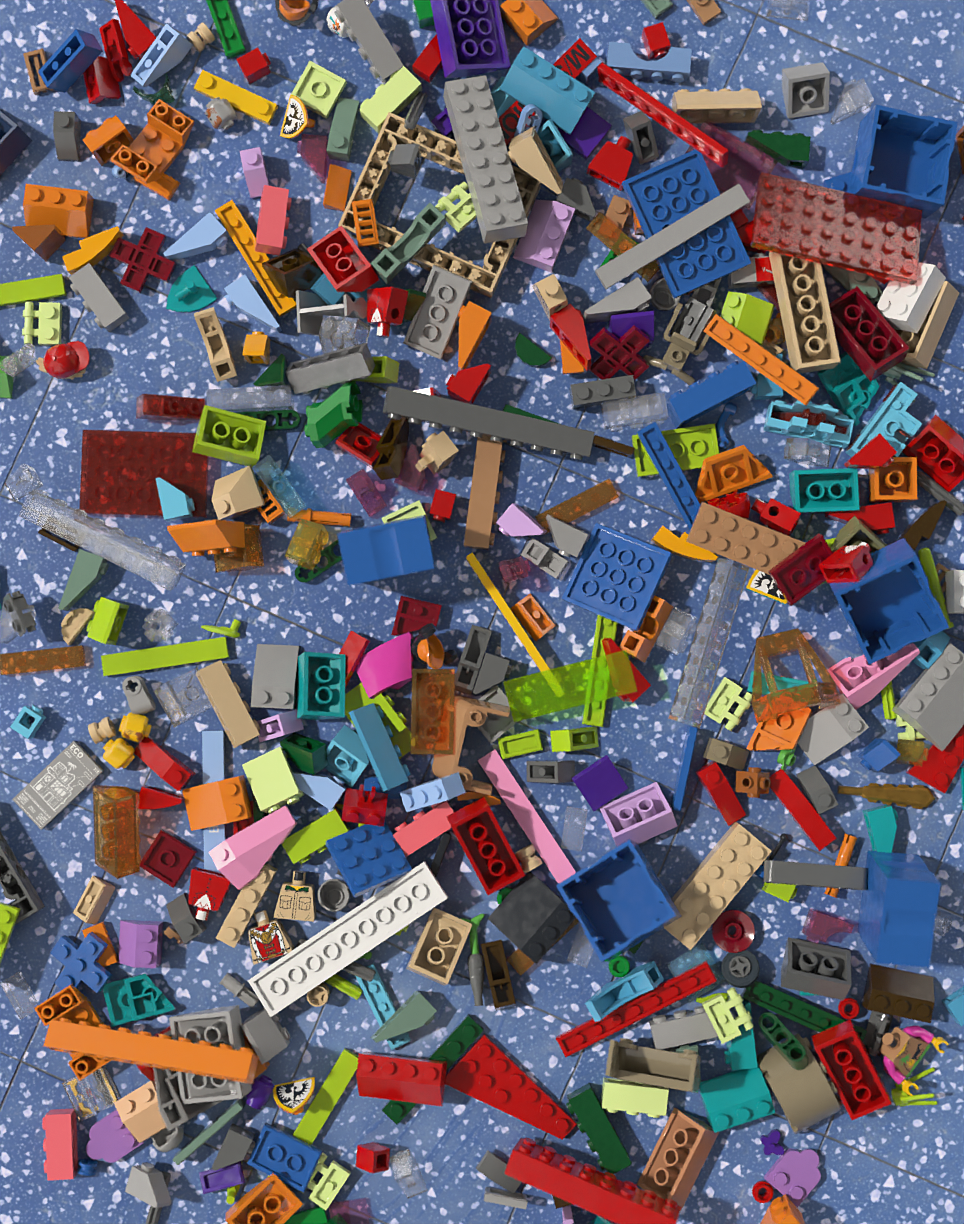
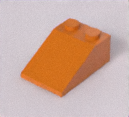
[458,301,492,370]
[182,775,253,831]
[226,1173,303,1224]
[760,1194,805,1224]

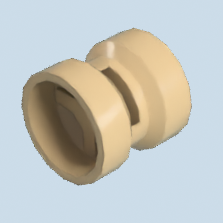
[186,22,216,53]
[88,716,117,744]
[514,844,542,873]
[307,982,330,1007]

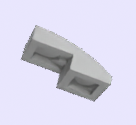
[521,538,569,580]

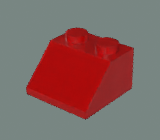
[446,363,491,404]

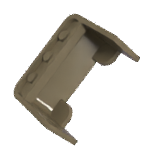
[605,1038,701,1093]

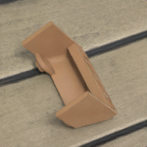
[432,695,510,795]

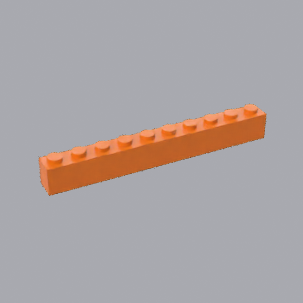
[43,1018,259,1084]

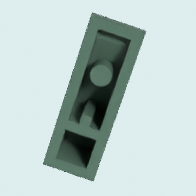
[326,97,360,162]
[58,549,109,611]
[371,991,437,1043]

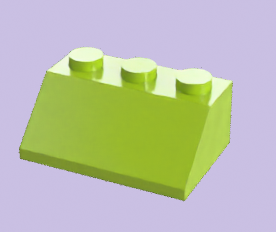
[192,405,266,468]

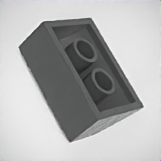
[781,937,851,1000]

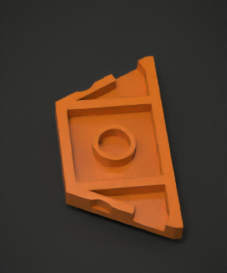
[695,445,773,503]
[746,676,812,751]

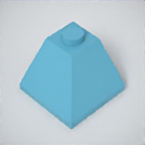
[325,725,369,788]

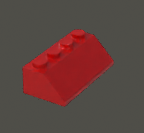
[356,1052,447,1106]

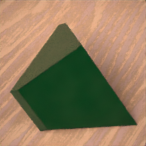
[253,353,288,390]

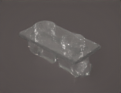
[0,343,38,378]

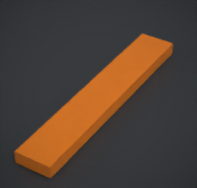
[703,314,819,406]

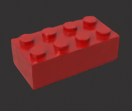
[446,797,525,895]
[812,1019,892,1120]

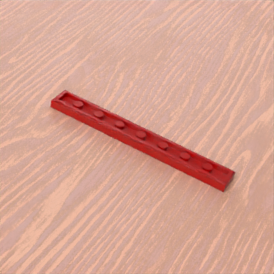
[597,62,728,167]
[556,960,717,1057]

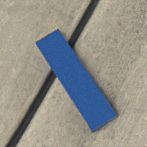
[670,726,698,811]

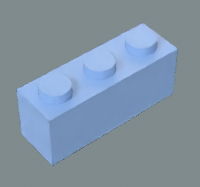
[400,772,466,812]

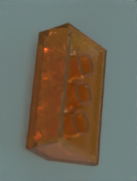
[411,669,455,756]
[93,785,141,879]

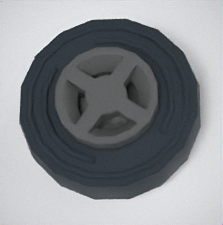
[721,950,760,988]

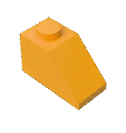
[243,331,270,364]

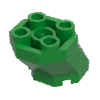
[304,381,363,448]

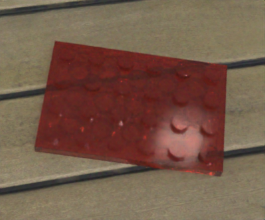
[79,430,209,518]

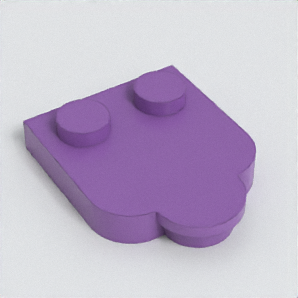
[86,1109,146,1163]
[764,1148,821,1207]

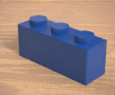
[38,29,103,93]

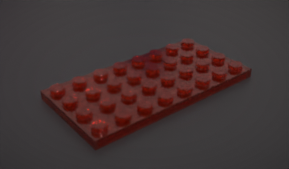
[751,172,922,285]

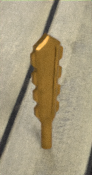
[837,783,935,809]

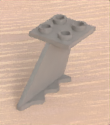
[296,290,367,338]

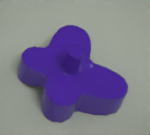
[760,1129,784,1156]

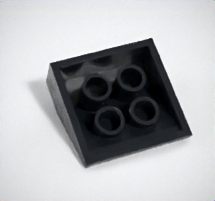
[488,871,576,964]

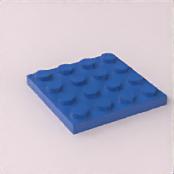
[562,523,673,632]

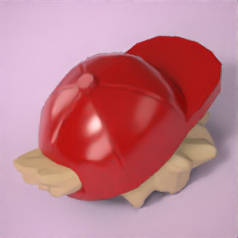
[36,341,90,380]

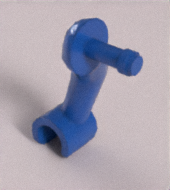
[715,402,737,448]

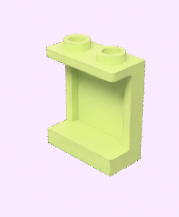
[242,747,304,814]

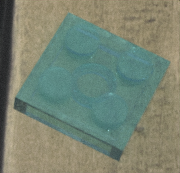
[667,943,725,1002]

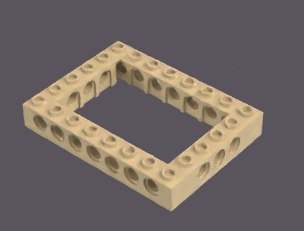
[338,112,542,298]

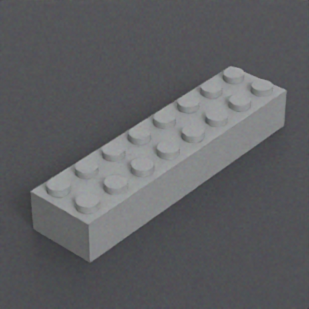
[443,75,528,244]

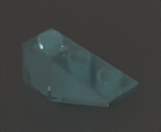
[253,455,307,518]

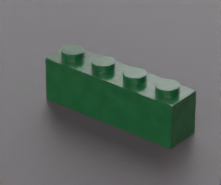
[566,1083,632,1175]

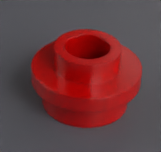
[838,997,860,1019]
[752,1181,774,1203]

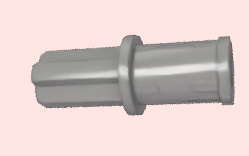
[219,973,259,1008]

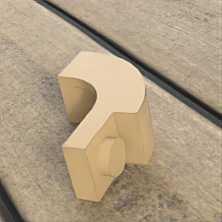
[194,307,237,382]

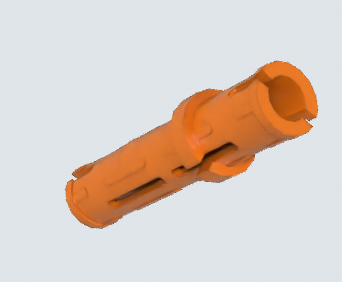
[287,508,351,527]
[824,834,858,898]

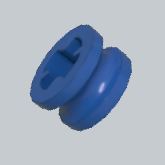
[77,1158,98,1176]

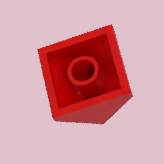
[336,422,382,469]

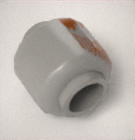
[205,97,236,131]

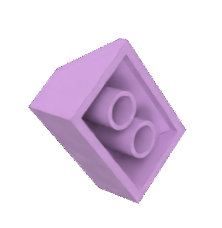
[513,200,575,273]
[599,782,677,847]

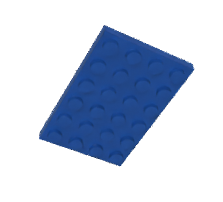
[622,149,751,299]

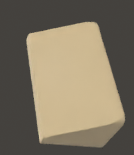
[73,875,115,924]

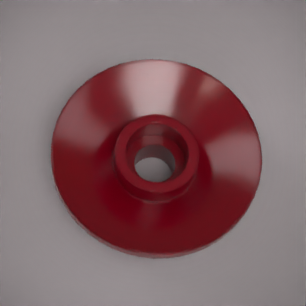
[712,910,755,953]

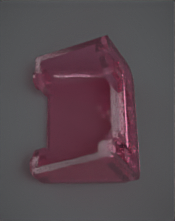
[685,120,778,210]

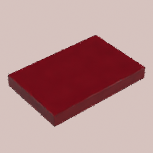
[768,533,833,606]

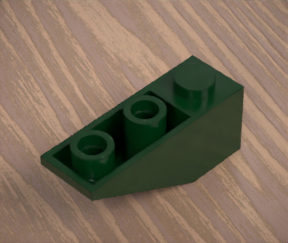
[745,130,811,168]

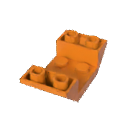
[110,99,194,184]
[34,984,111,1081]

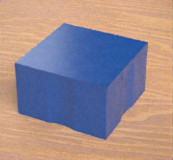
[846,105,958,219]
[337,515,435,586]
[829,538,949,665]
[556,839,682,962]
[857,850,941,968]

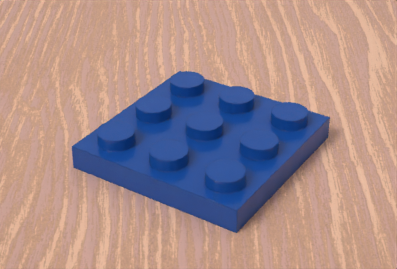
[325,820,412,898]

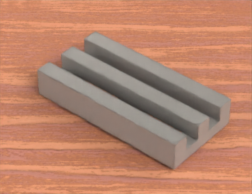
[484,1187,528,1209]

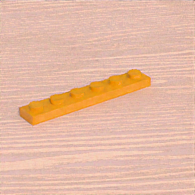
[215,200,297,317]

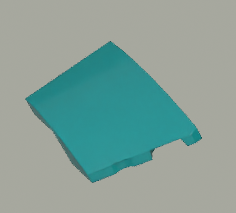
[817,352,880,426]
[103,974,175,1027]

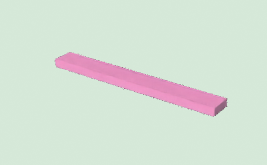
[478,749,576,884]

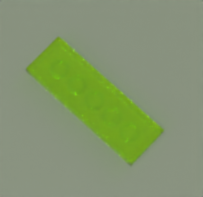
[503,649,638,722]

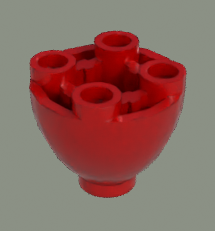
[708,490,751,520]

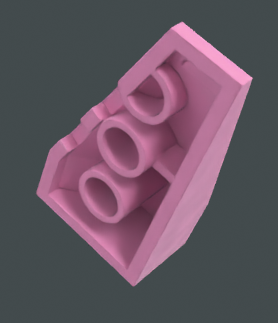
[826,643,920,710]
[209,806,297,890]

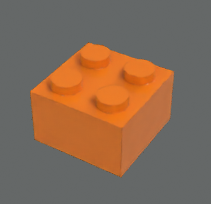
[868,457,917,502]

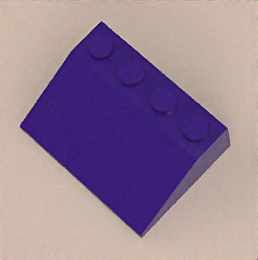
[430,0,511,78]

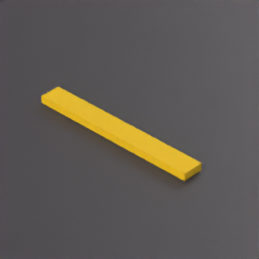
[466,552,565,697]

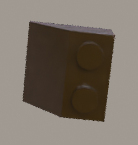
[262,248,322,298]

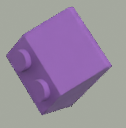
[118,920,163,968]

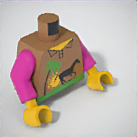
[880,1025,949,1096]

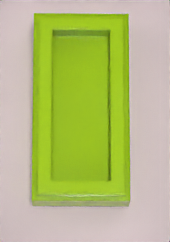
[497,729,543,759]

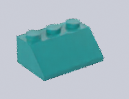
[789,468,859,513]
[297,652,346,720]
[699,1064,775,1133]

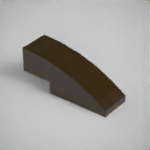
[373,417,409,480]
[897,500,947,552]
[481,939,516,1011]

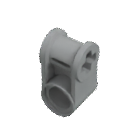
[122,676,156,715]

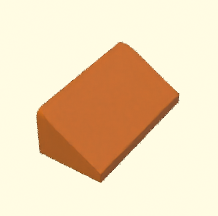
[323,164,352,211]
[511,593,556,641]

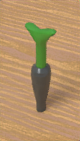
[459,913,485,1006]

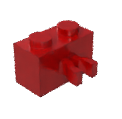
[341,784,388,827]

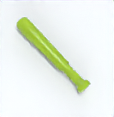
[918,548,954,630]

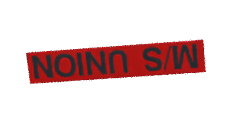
[498,38,597,146]

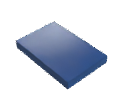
[247,1123,323,1193]

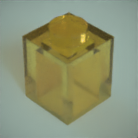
[896,739,928,766]

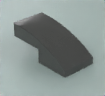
[476,1150,521,1194]

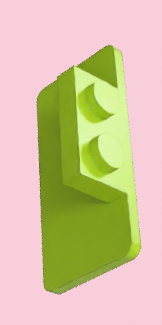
[345,683,418,759]

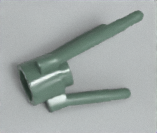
[883,362,935,403]

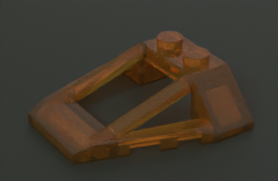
[751,628,841,723]

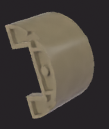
[756,1033,843,1135]

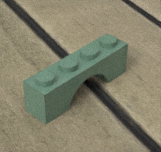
[371,203,446,284]

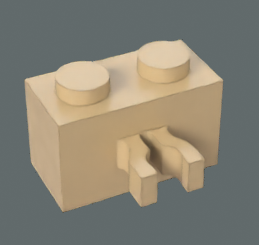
[415,431,459,475]

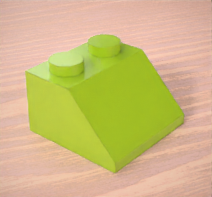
[720,291,775,345]
[86,597,129,645]

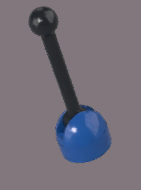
[754,833,788,879]

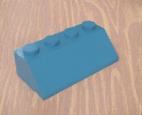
[499,46,595,134]
[349,703,411,792]

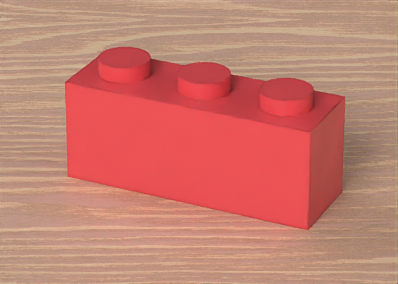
[254,185,292,256]
[393,800,455,857]
[42,1108,78,1180]

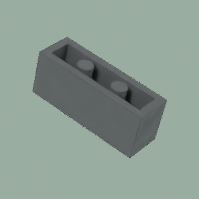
[569,375,636,409]

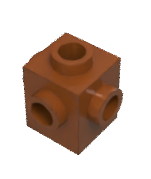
[735,767,770,798]

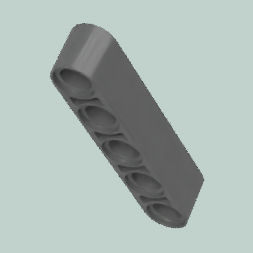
[763,860,868,890]

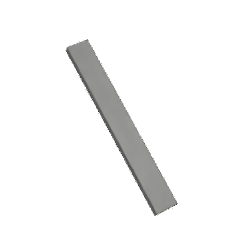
[595,184,750,290]

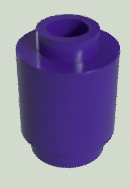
[246,1075,274,1110]

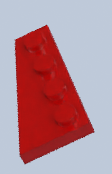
[906,725,964,793]

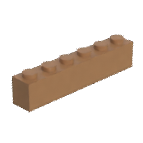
[464,435,507,550]

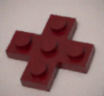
[110,227,177,293]
[589,325,650,380]

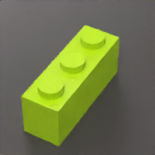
[282,808,350,864]

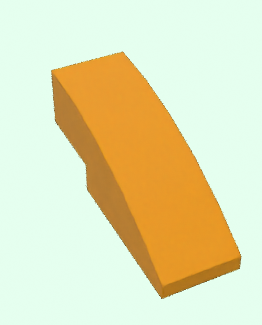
[62,226,124,275]
[651,526,718,562]

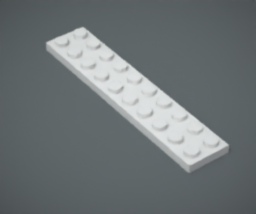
[248,862,449,1017]

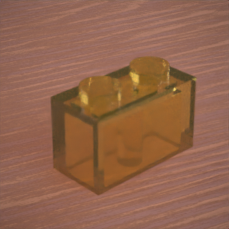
[285,519,329,570]

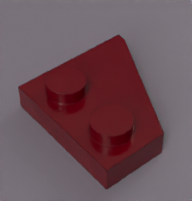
[391,596,442,636]

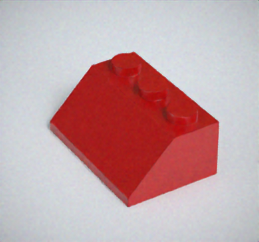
[307,225,379,292]
[902,415,964,492]

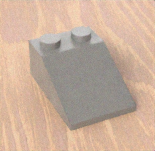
[583,277,652,324]
[251,644,299,709]
[797,694,869,765]

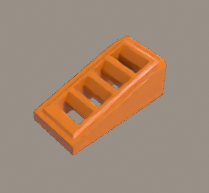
[352,199,379,248]
[257,479,286,525]

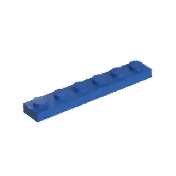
[636,421,700,531]

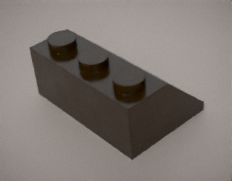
[862,963,935,1023]

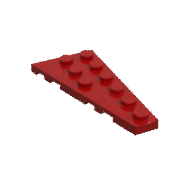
[445,1034,577,1140]

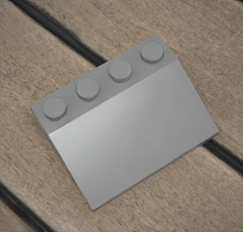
[892,643,964,751]
[169,1005,252,1104]

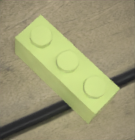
[360,66,422,134]
[600,1077,669,1118]

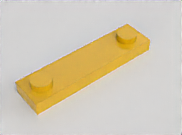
[194,70,278,125]

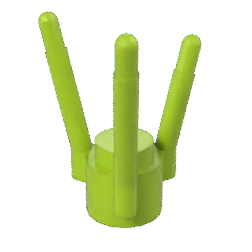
[891,1067,937,1107]

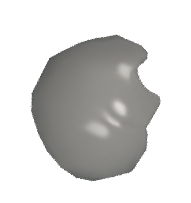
[649,278,681,311]
[318,879,350,912]
[151,1125,184,1152]

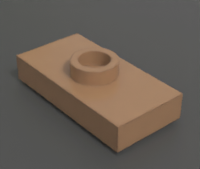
[686,0,721,26]

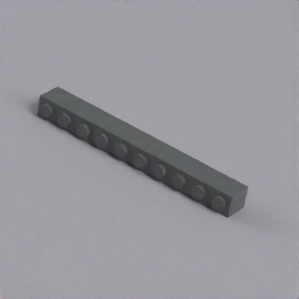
[382,386,595,461]

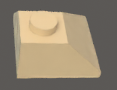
[212,465,265,520]

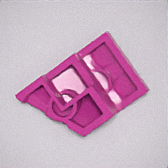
[355,632,414,699]

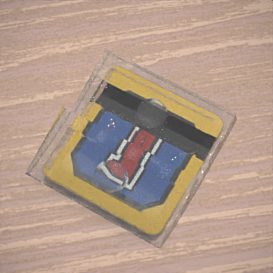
[62,1065,121,1122]

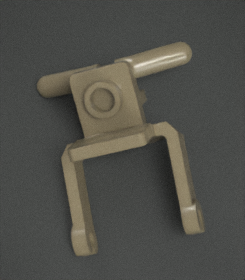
[643,302,709,385]

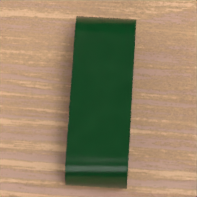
[758,1012,809,1070]

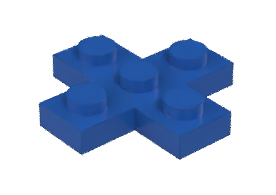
[50,932,112,993]

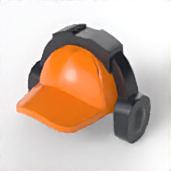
[275,0,319,26]
[412,623,457,669]

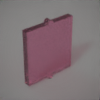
[329,1197,370,1224]

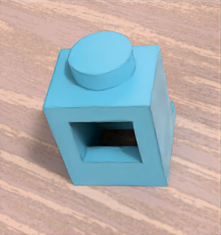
[10,705,46,739]

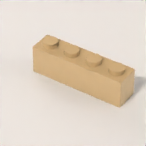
[196,660,260,748]
[216,863,278,948]

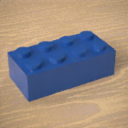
[665,361,756,429]

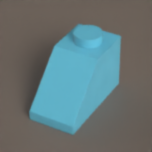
[156,477,195,522]

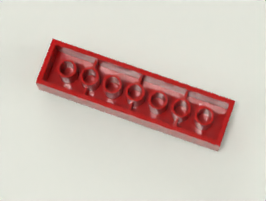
[504,1138,681,1224]

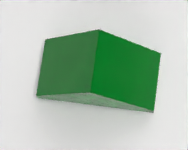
[412,0,435,29]

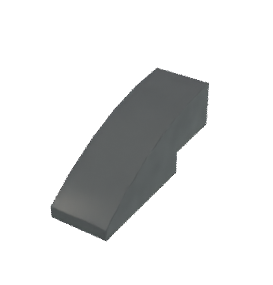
[451,625,492,695]

